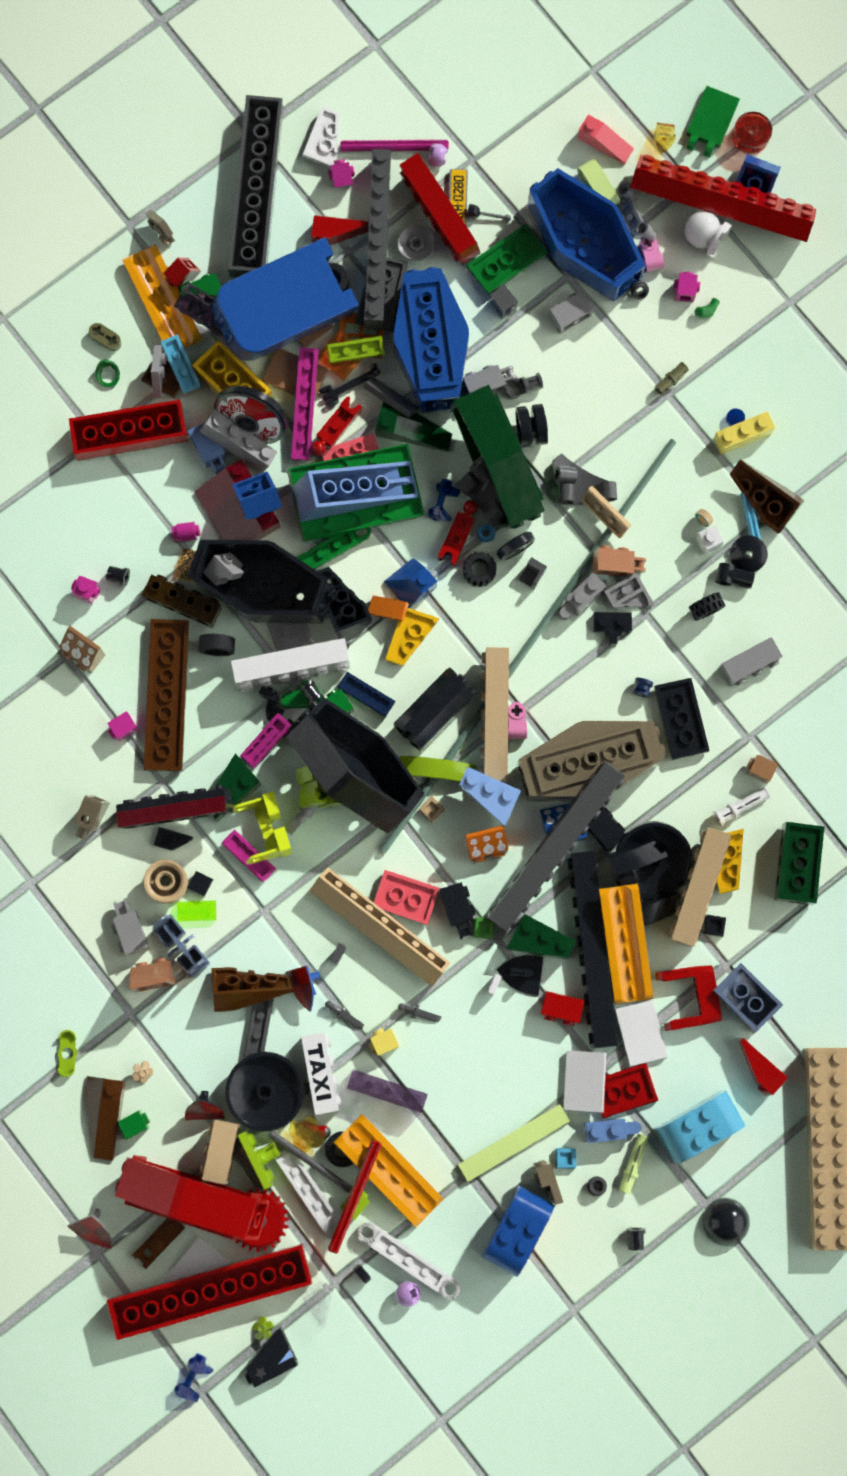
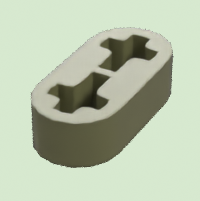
[89,323,122,351]

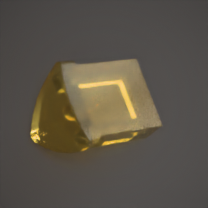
[654,122,676,153]

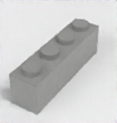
[199,409,278,473]

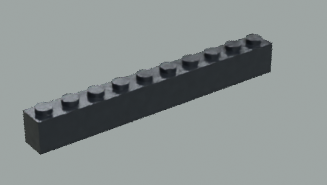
[567,851,618,1049]

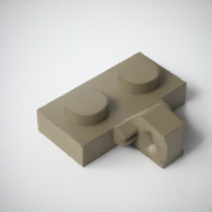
[145,209,175,247]

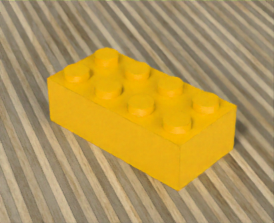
[192,340,273,398]

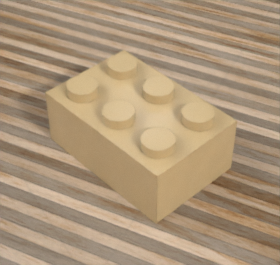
[200,1119,241,1185]

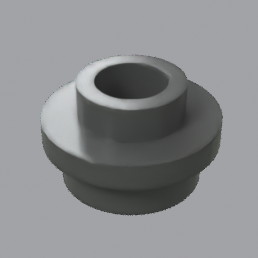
[630,281,649,300]
[587,1176,607,1196]

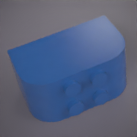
[481,1185,555,1277]

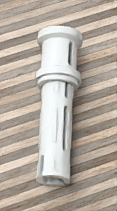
[713,787,770,826]

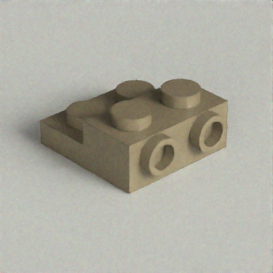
[532,1160,564,1205]

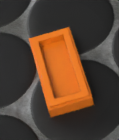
[368,595,409,622]

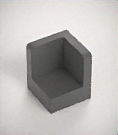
[519,557,547,590]

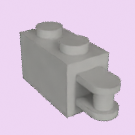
[463,364,518,394]
[559,572,606,621]
[111,898,150,956]

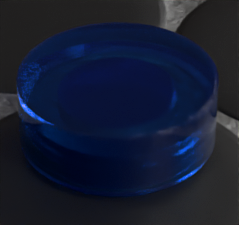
[726,408,745,426]

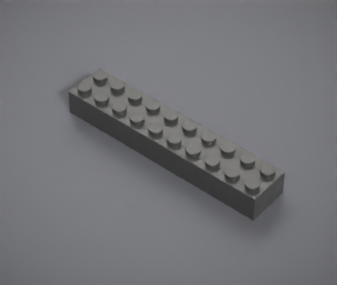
[228,95,284,278]

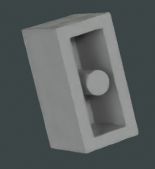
[549,291,593,334]

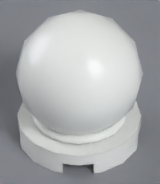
[684,211,732,258]

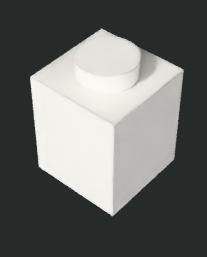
[696,525,724,555]

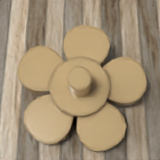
[132,1061,154,1083]

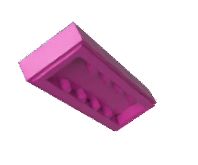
[240,713,291,769]
[221,829,276,883]

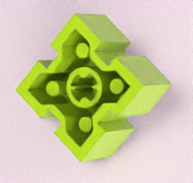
[296,766,341,808]

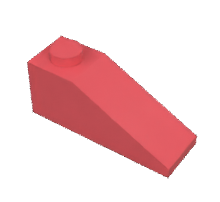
[577,114,634,165]

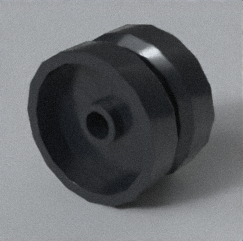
[515,403,548,448]

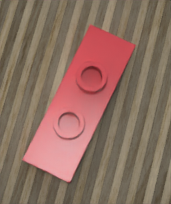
[322,433,379,461]

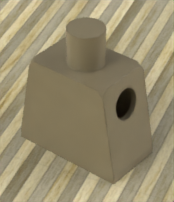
[74,795,110,840]

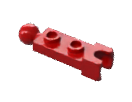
[311,396,362,456]
[437,500,478,567]

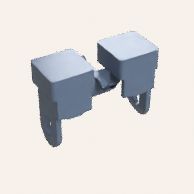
[152,914,210,978]

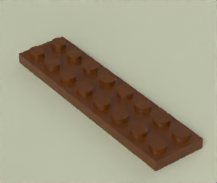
[143,619,189,772]

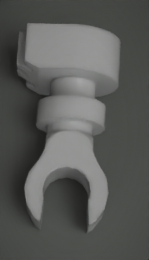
[286,807,315,835]

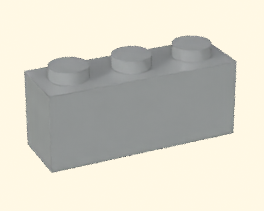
[719,637,783,687]

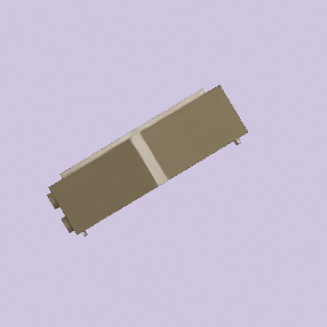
[517,721,666,802]

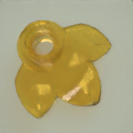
[289,1115,327,1153]

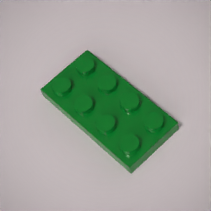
[466,223,548,296]

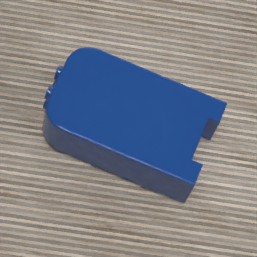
[212,237,359,361]

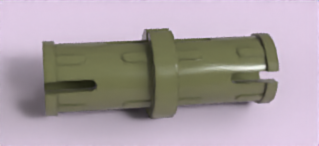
[654,362,689,395]

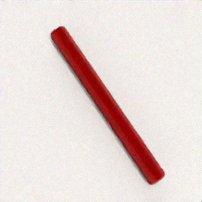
[328,1140,382,1254]

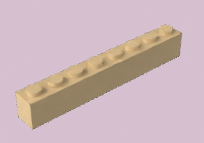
[480,647,509,784]
[310,868,450,987]

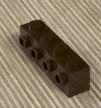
[142,574,222,628]

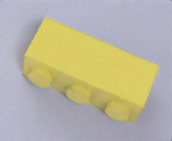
[713,411,775,455]

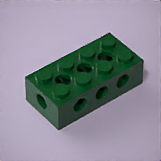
[774,821,825,906]

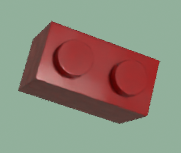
[540,991,585,1026]

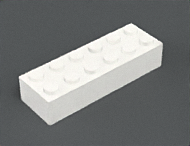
[231,638,350,692]

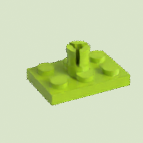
[238,1131,281,1190]

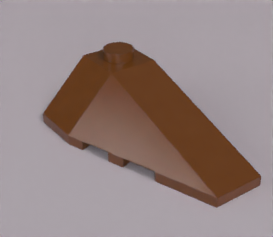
[729,459,805,534]
[211,967,293,1012]
[84,1076,126,1161]

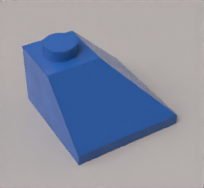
[384,558,437,608]

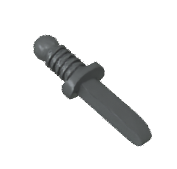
[325,1001,365,1029]
[398,1003,442,1022]

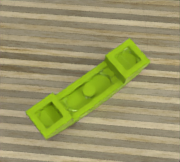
[400,756,476,783]

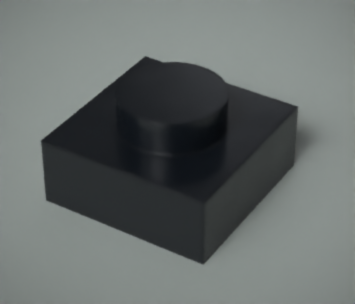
[258,686,280,705]

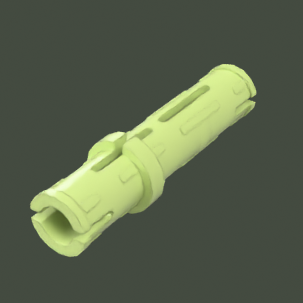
[619,1134,649,1194]

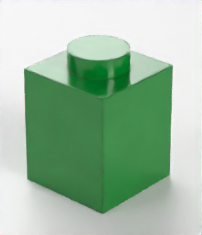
[118,1110,151,1140]

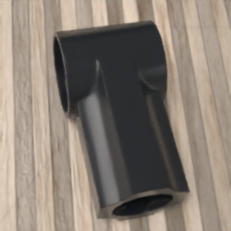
[715,562,755,589]

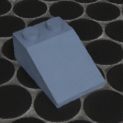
[713,963,784,1034]

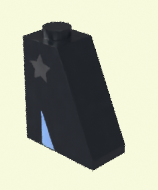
[245,1326,299,1388]

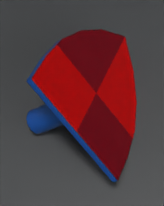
[285,965,320,1012]

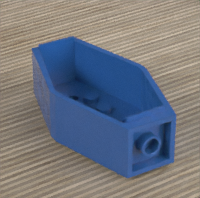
[527,168,646,302]
[393,267,469,413]

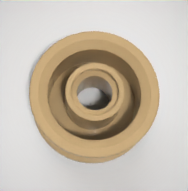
[144,859,188,904]

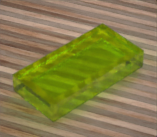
[177,900,217,922]

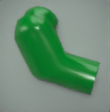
[694,298,720,318]

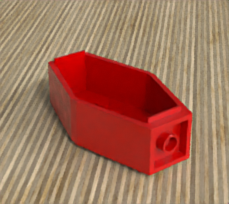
[115,1155,270,1241]

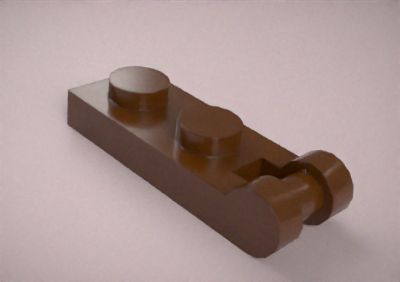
[132,1218,185,1269]

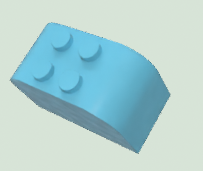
[654,1090,746,1164]

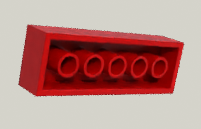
[399,153,481,266]
[68,399,189,461]

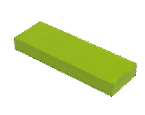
[327,336,385,364]

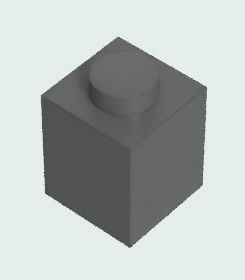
[489,284,518,318]

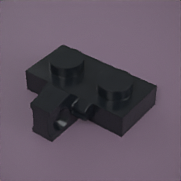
[593,612,632,646]

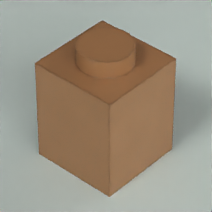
[746,754,778,784]

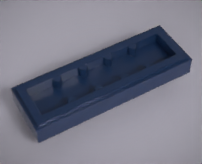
[337,672,396,718]

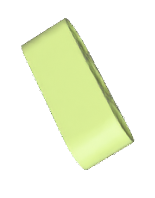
[577,159,620,206]

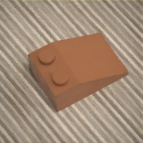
[129,958,176,992]

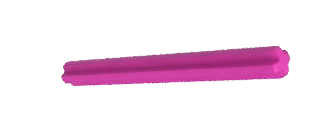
[340,139,449,151]

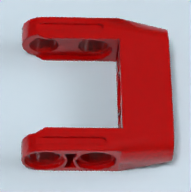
[655,965,722,1031]

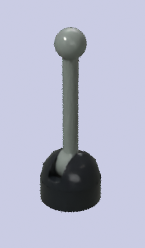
[467,204,511,222]

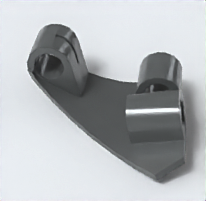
[552,453,617,505]
[456,456,506,527]

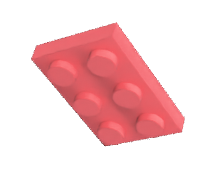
[374,870,440,925]

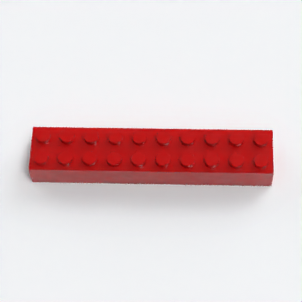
[630,155,817,242]
[107,1243,313,1340]

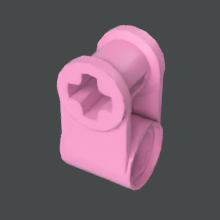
[638,238,664,273]
[508,702,527,740]

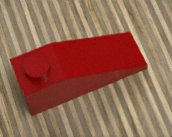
[311,215,369,245]
[738,1038,788,1096]

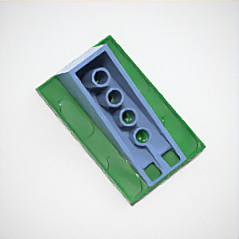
[287,443,425,542]

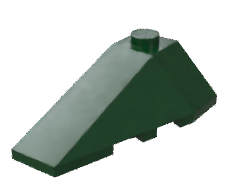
[375,401,452,452]

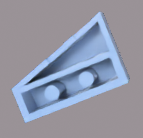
[459,767,521,827]

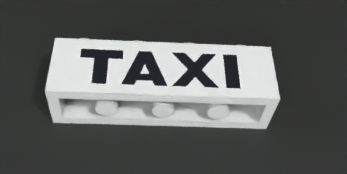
[301,1032,342,1115]

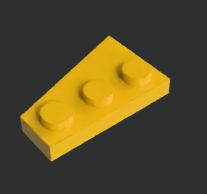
[385,608,440,666]
[717,828,744,894]

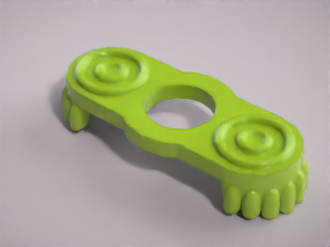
[57,1030,78,1077]

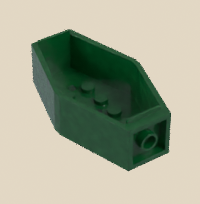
[449,385,545,529]

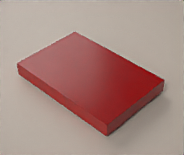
[600,1063,659,1119]

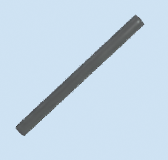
[268,1130,353,1193]

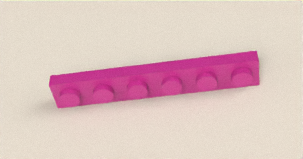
[291,347,319,461]

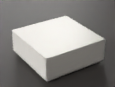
[487,974,502,996]

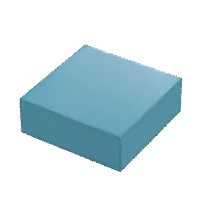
[556,1148,576,1169]

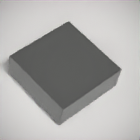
[330,943,346,965]

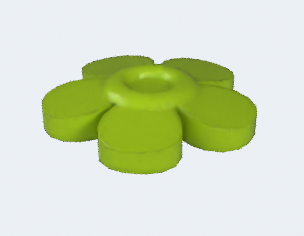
[253,1317,273,1340]

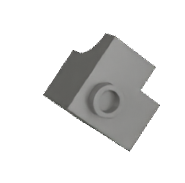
[203,552,244,585]

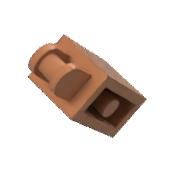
[592,545,646,577]

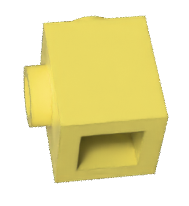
[368,1028,400,1056]

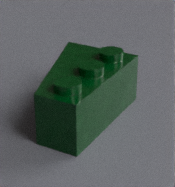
[212,753,261,822]
[506,914,576,960]

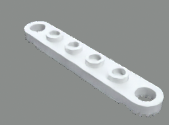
[269,1140,340,1239]
[357,1222,460,1299]

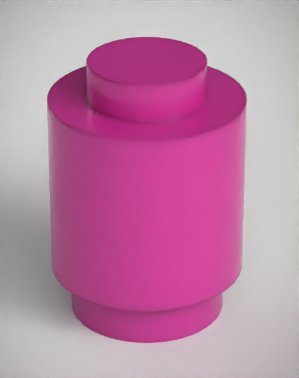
[172,521,201,542]

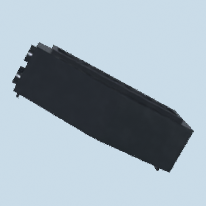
[188,540,336,624]
[286,697,425,834]

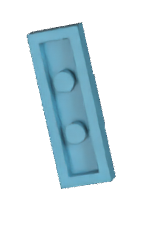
[161,334,201,394]

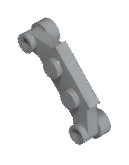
[618,182,656,241]

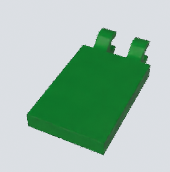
[686,86,740,158]

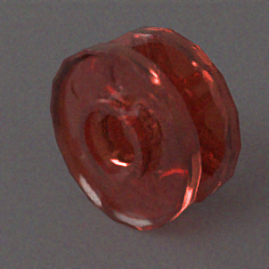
[732,111,773,154]

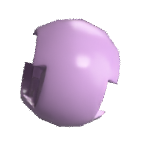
[427,144,448,168]
[395,1281,421,1307]

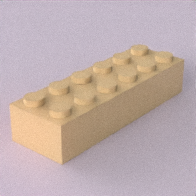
[669,827,731,947]

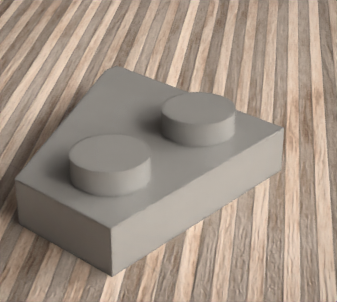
[151,345,166,398]
[603,573,654,608]

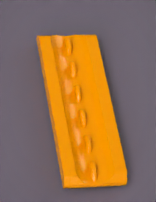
[122,244,203,349]
[599,884,653,1004]
[334,1114,444,1228]

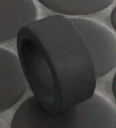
[198,634,236,656]

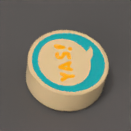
[695,509,713,527]

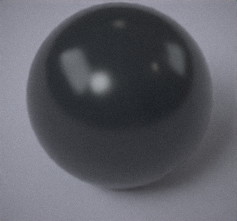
[702,1198,750,1246]

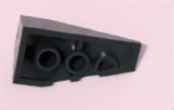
[317,567,373,642]

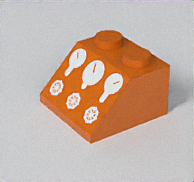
[465,825,508,863]

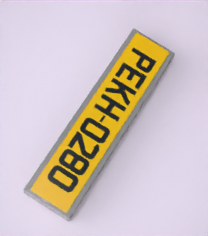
[449,169,468,226]

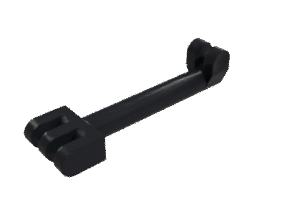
[319,363,382,407]

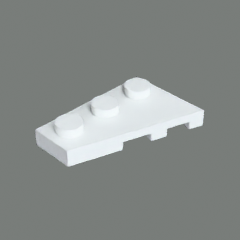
[302,106,339,169]

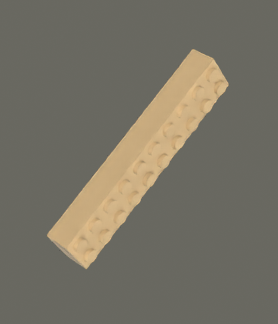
[804,1048,847,1250]

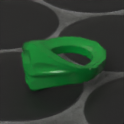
[95,359,120,387]

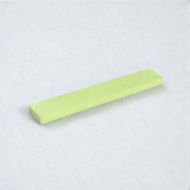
[458,1104,570,1182]

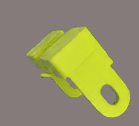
[233,791,293,864]

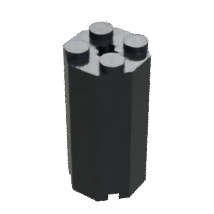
[393,667,477,752]

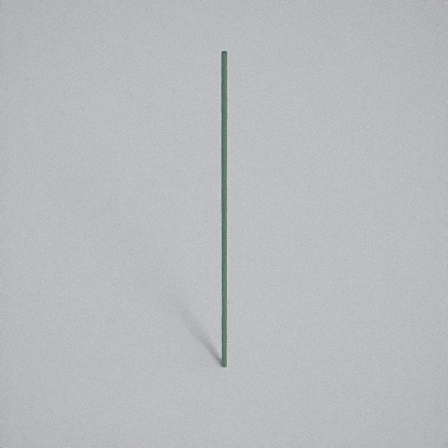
[380,439,676,854]

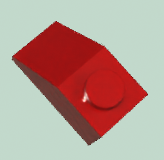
[163,257,201,287]

